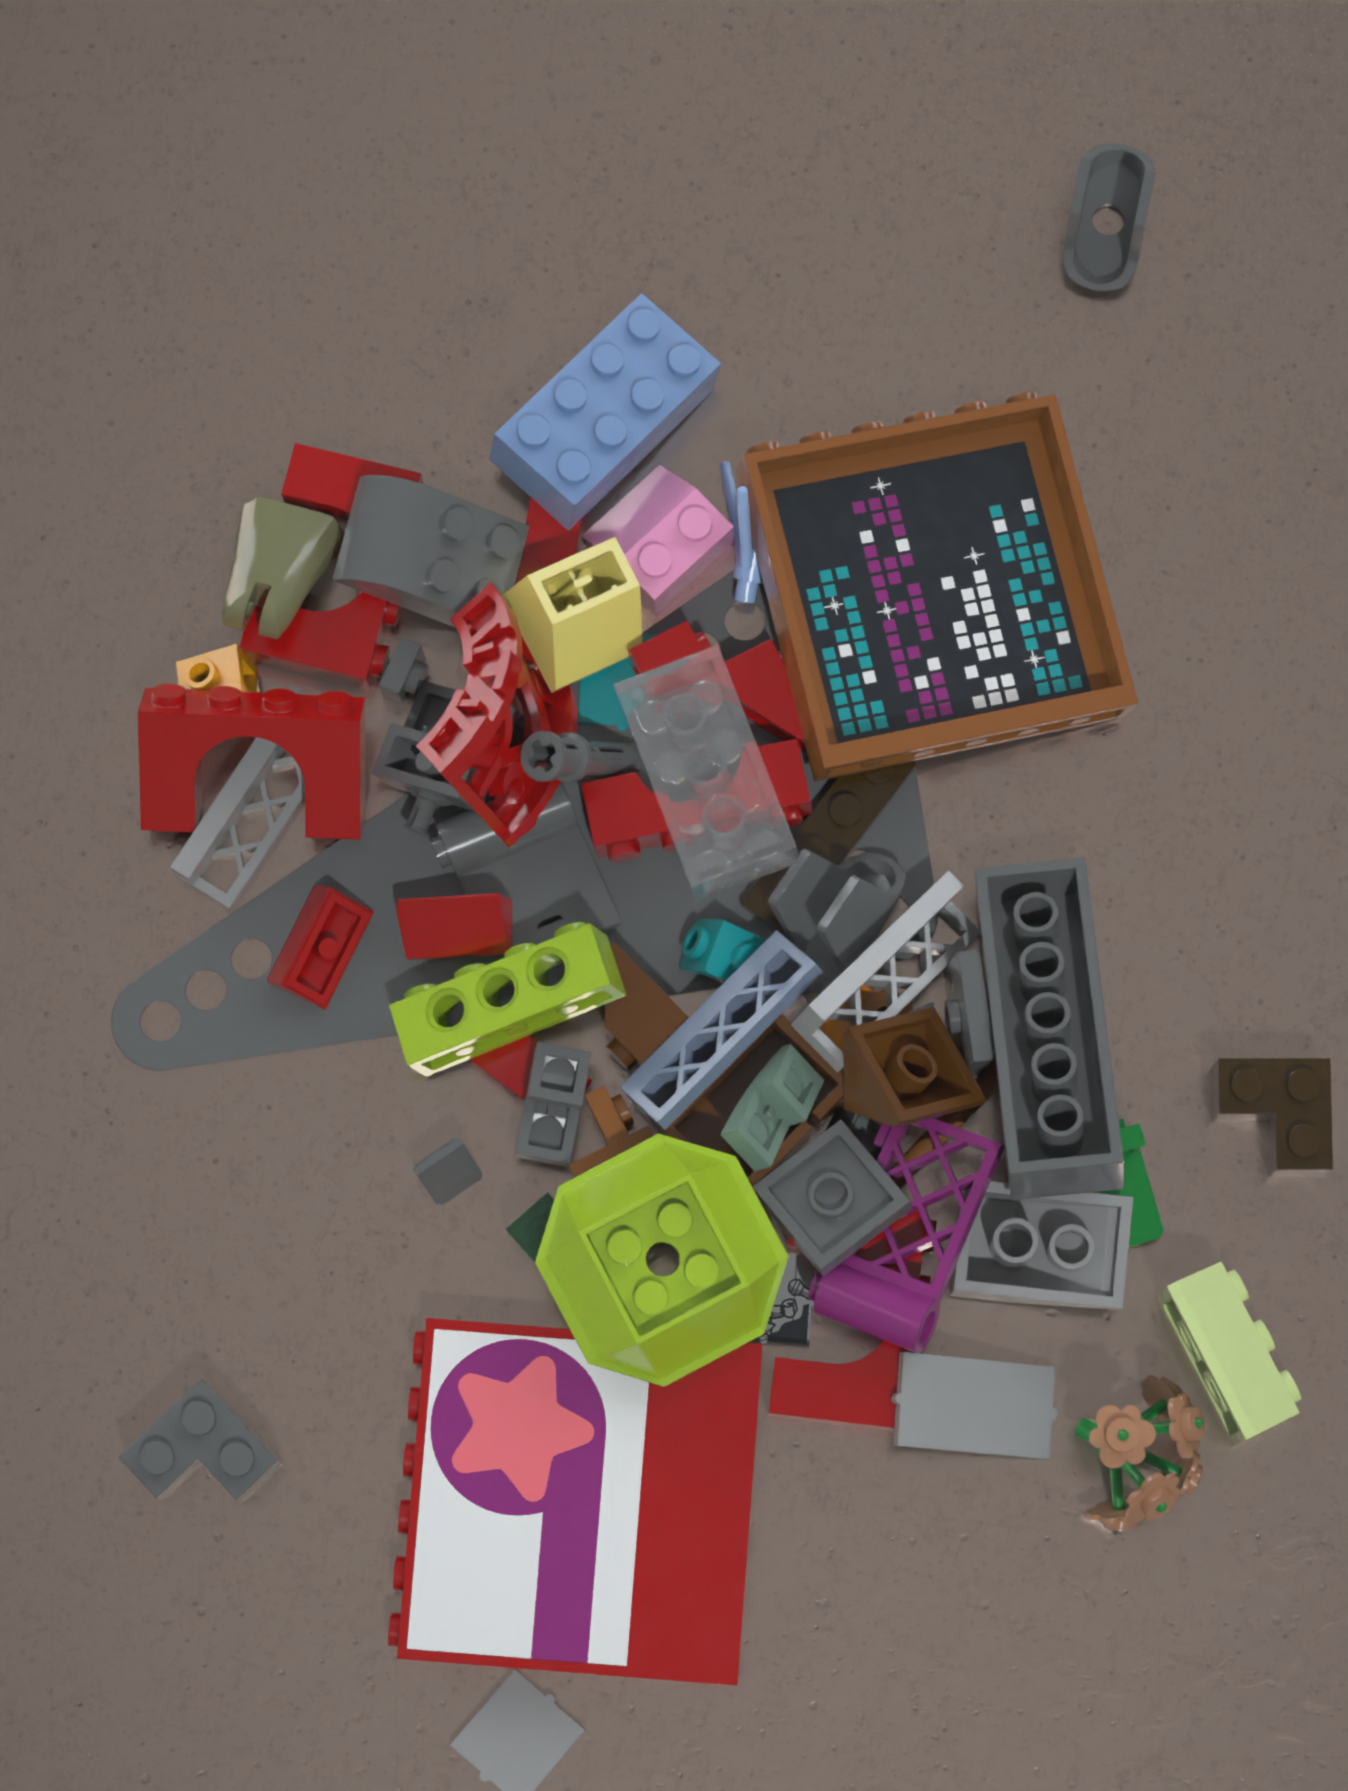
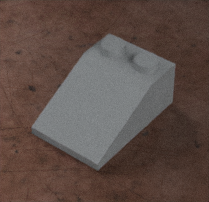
[950,1181,1133,1310]

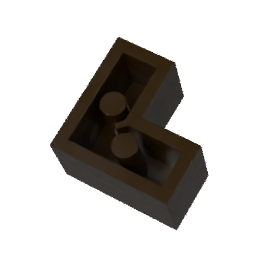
[1211,1058,1333,1177]

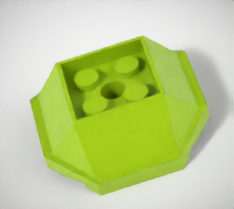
[535,1133,789,1387]

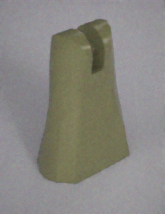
[222,496,344,640]

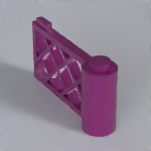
[808,1118,1005,1353]

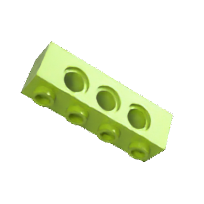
[389,922,627,1077]

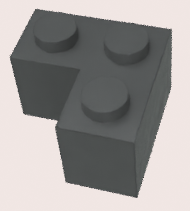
[118,1379,284,1503]

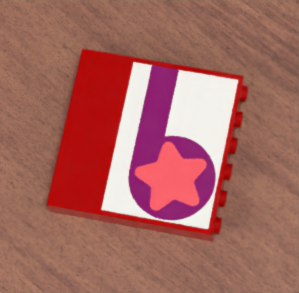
[388,1318,763,1686]

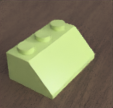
[1156,1262,1301,1446]

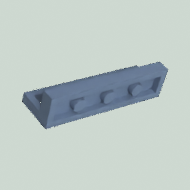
[620,930,823,1130]

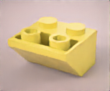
[502,537,642,693]

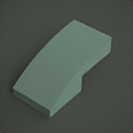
[721,1044,824,1171]

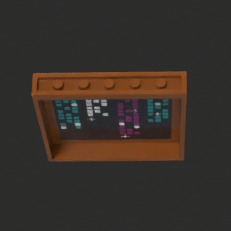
[735,391,1139,782]

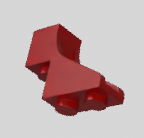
[628,621,806,752]

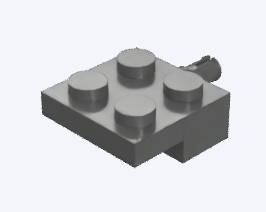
[371,680,520,836]

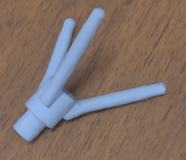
[720,461,763,604]

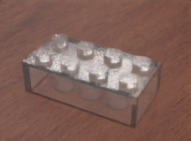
[613,645,800,902]

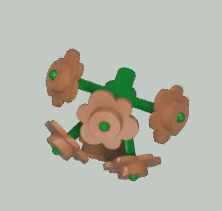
[1075,1375,1205,1531]

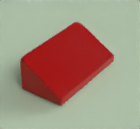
[267,885,374,1010]
[397,893,512,960]

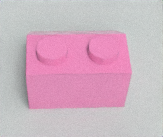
[581,465,734,615]

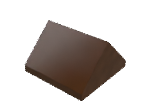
[844,1007,986,1127]

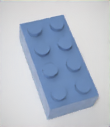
[489,293,721,531]

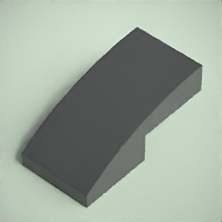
[514,1041,592,1167]

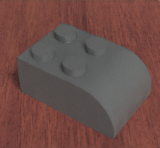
[332,475,530,628]

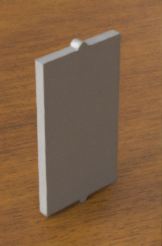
[891,1352,1058,1459]

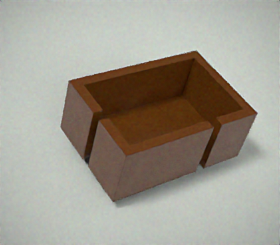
[657,1014,844,1187]

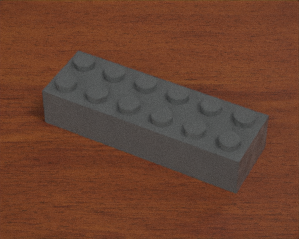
[975,857,1124,1200]

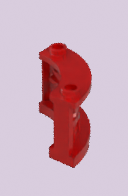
[416,582,578,847]

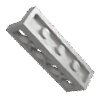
[170,685,307,911]
[791,870,980,1073]

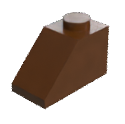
[605,942,689,1070]

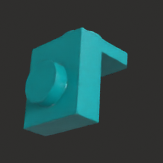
[679,918,766,984]

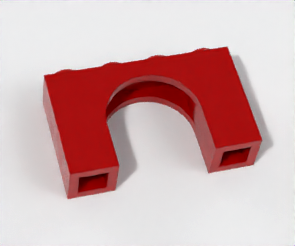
[240,443,424,691]
[137,684,366,840]
[768,1206,937,1432]

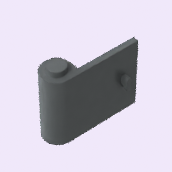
[429,782,623,961]

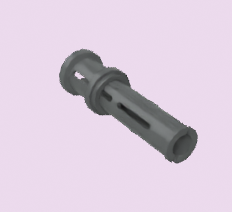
[521,731,642,782]

